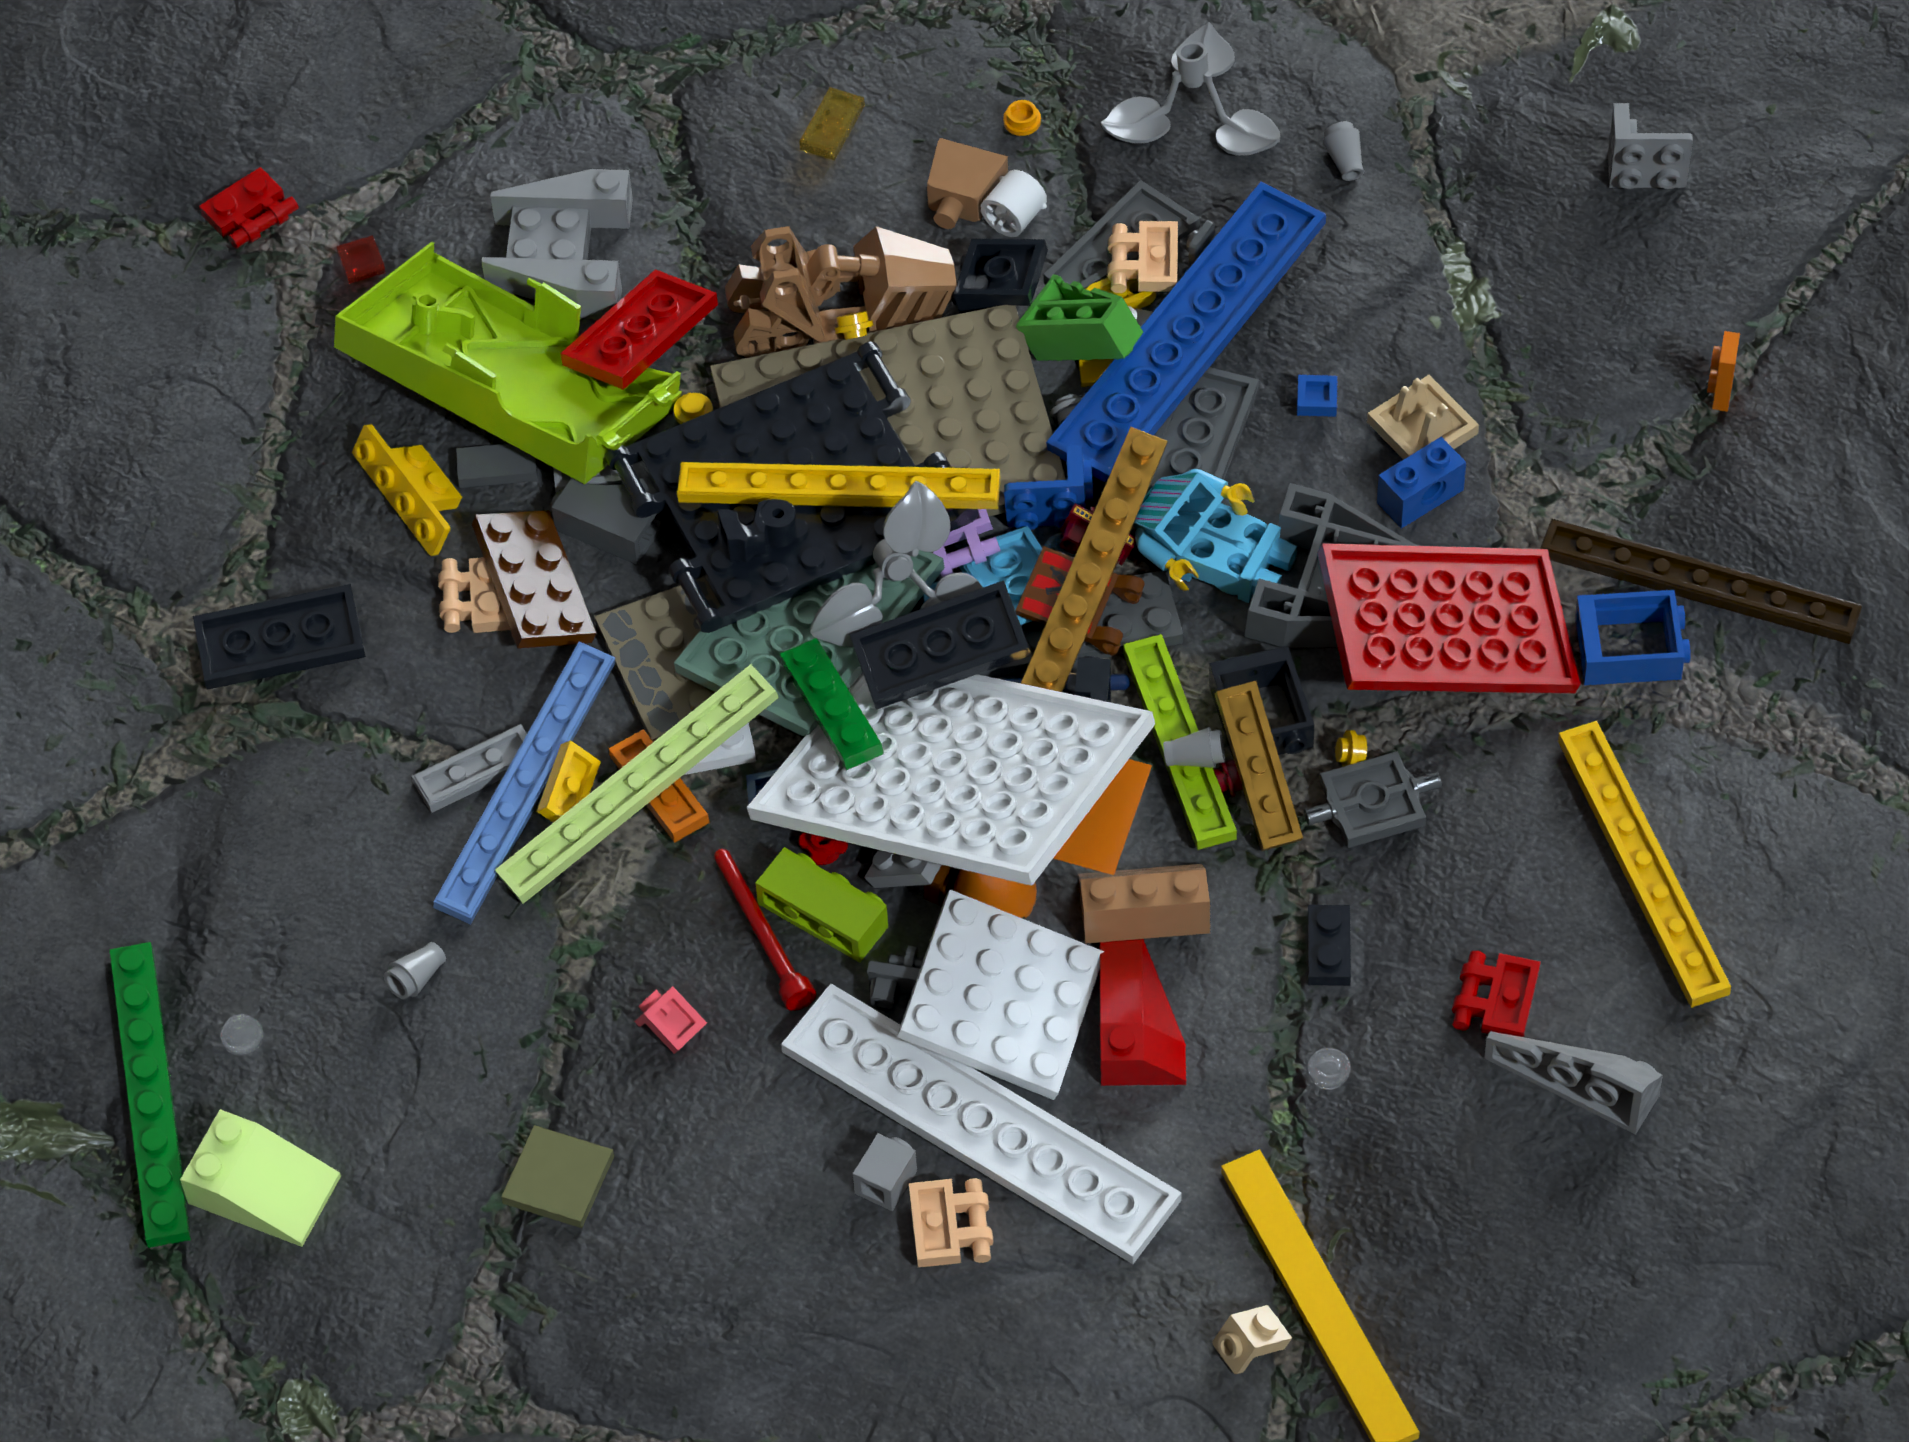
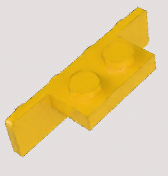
[352,424,462,556]

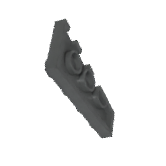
[1043,180,1200,289]

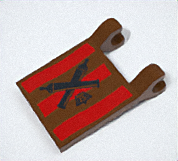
[1015,546,1145,656]

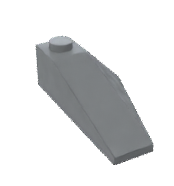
[1484,1031,1663,1135]

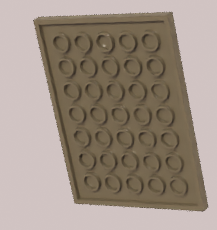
[710,305,1066,516]

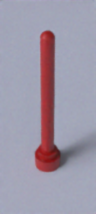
[714,848,816,1011]

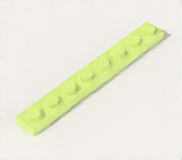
[495,664,779,904]

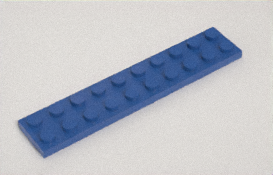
[1046,182,1326,483]

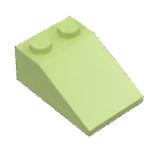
[180,1109,341,1247]

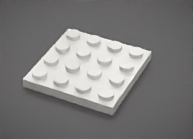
[897,890,1104,1100]

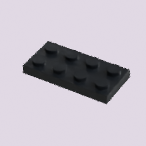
[849,580,1031,710]
[193,584,366,690]

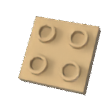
[1367,375,1479,460]

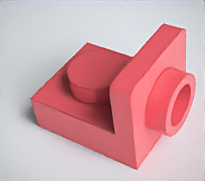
[634,986,707,1054]

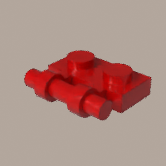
[199,167,299,249]
[1452,950,1541,1037]

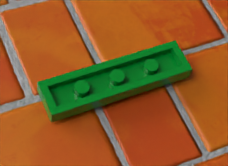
[780,638,884,770]

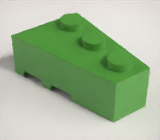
[1016,274,1143,361]

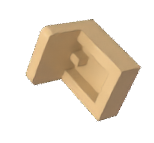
[1213,1305,1292,1374]

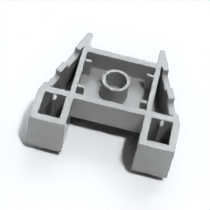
[481,169,633,319]

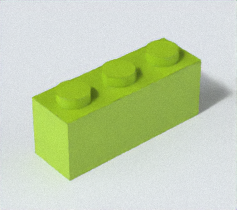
[755,847,888,963]

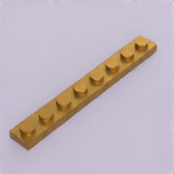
[1021,427,1168,692]

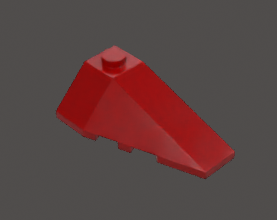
[1100,939,1186,1086]

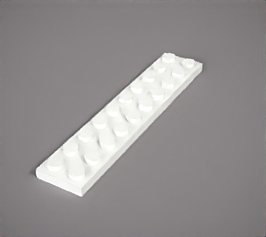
[781,984,1181,1264]

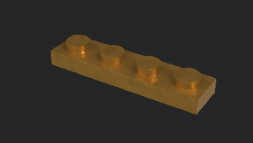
[1215,681,1303,851]

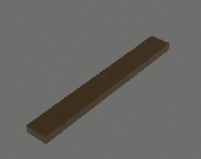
[1540,518,1862,644]

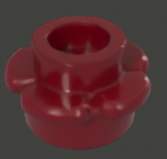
[1213,758,1243,797]

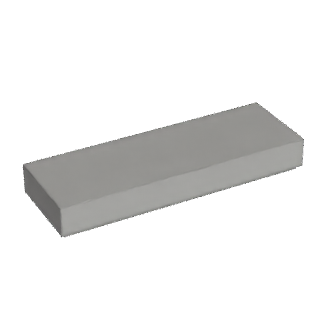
[412,724,527,813]

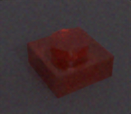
[336,235,386,284]

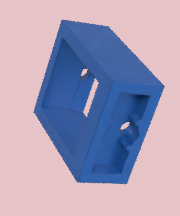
[1575,590,1690,685]

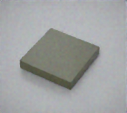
[501,1125,614,1228]

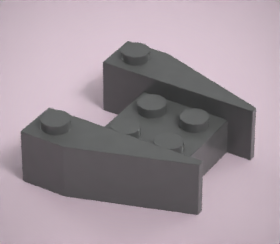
[1244,483,1417,648]

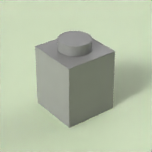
[853,1133,917,1211]

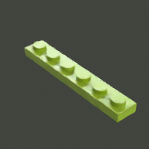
[1123,634,1237,850]

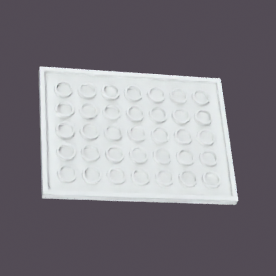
[747,672,1155,886]

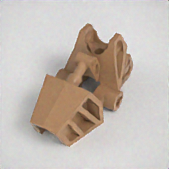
[725,226,957,358]

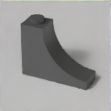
[550,476,670,565]

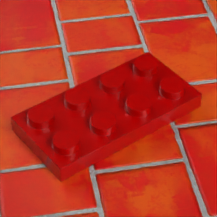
[560,269,718,390]

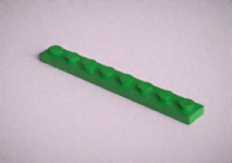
[109,942,191,1248]

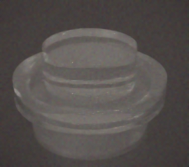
[221,1014,263,1055]
[1308,1048,1351,1090]

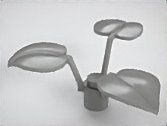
[1101,22,1280,156]
[810,481,983,647]

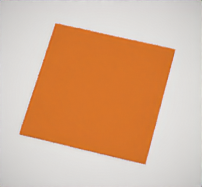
[1053,759,1152,875]

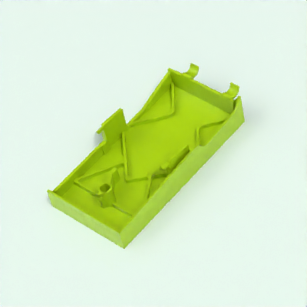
[334,242,682,485]

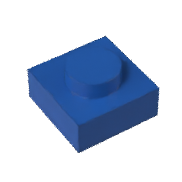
[1297,375,1337,417]

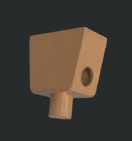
[927,138,1008,229]

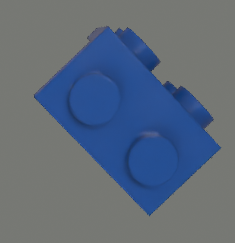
[1004,444,1094,530]

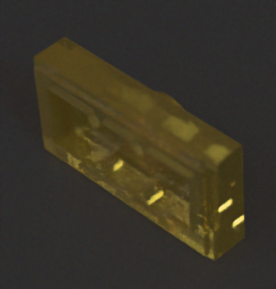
[799,87,865,161]

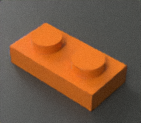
[1707,331,1740,412]

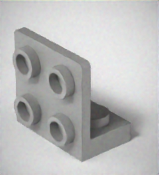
[1607,103,1693,189]

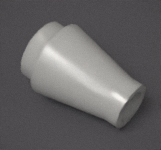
[1323,121,1364,181]
[1163,727,1225,768]
[384,942,446,999]

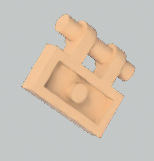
[1107,221,1178,293]
[438,557,511,633]
[909,1178,994,1268]

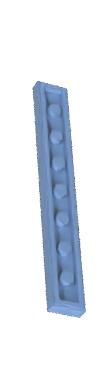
[433,641,616,925]

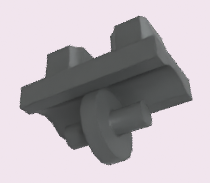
[867,945,924,1010]

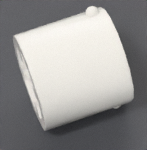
[981,170,1047,237]

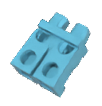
[1176,503,1297,603]

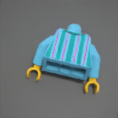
[1133,469,1255,591]

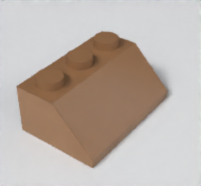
[1078,864,1210,944]

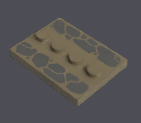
[594,577,720,742]

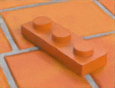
[609,729,709,843]

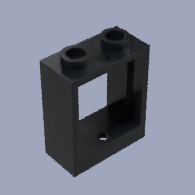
[1209,646,1315,758]

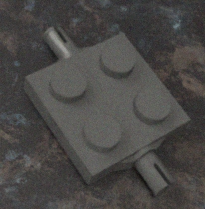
[1304,751,1442,848]

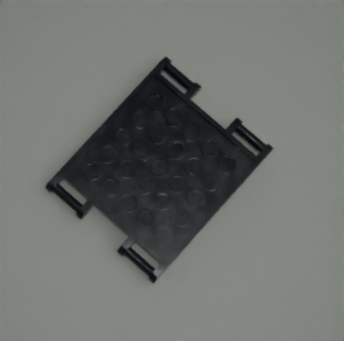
[605,341,979,633]

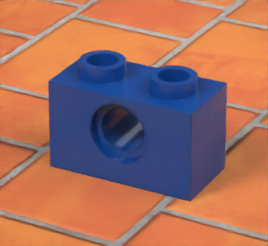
[1377,436,1466,529]

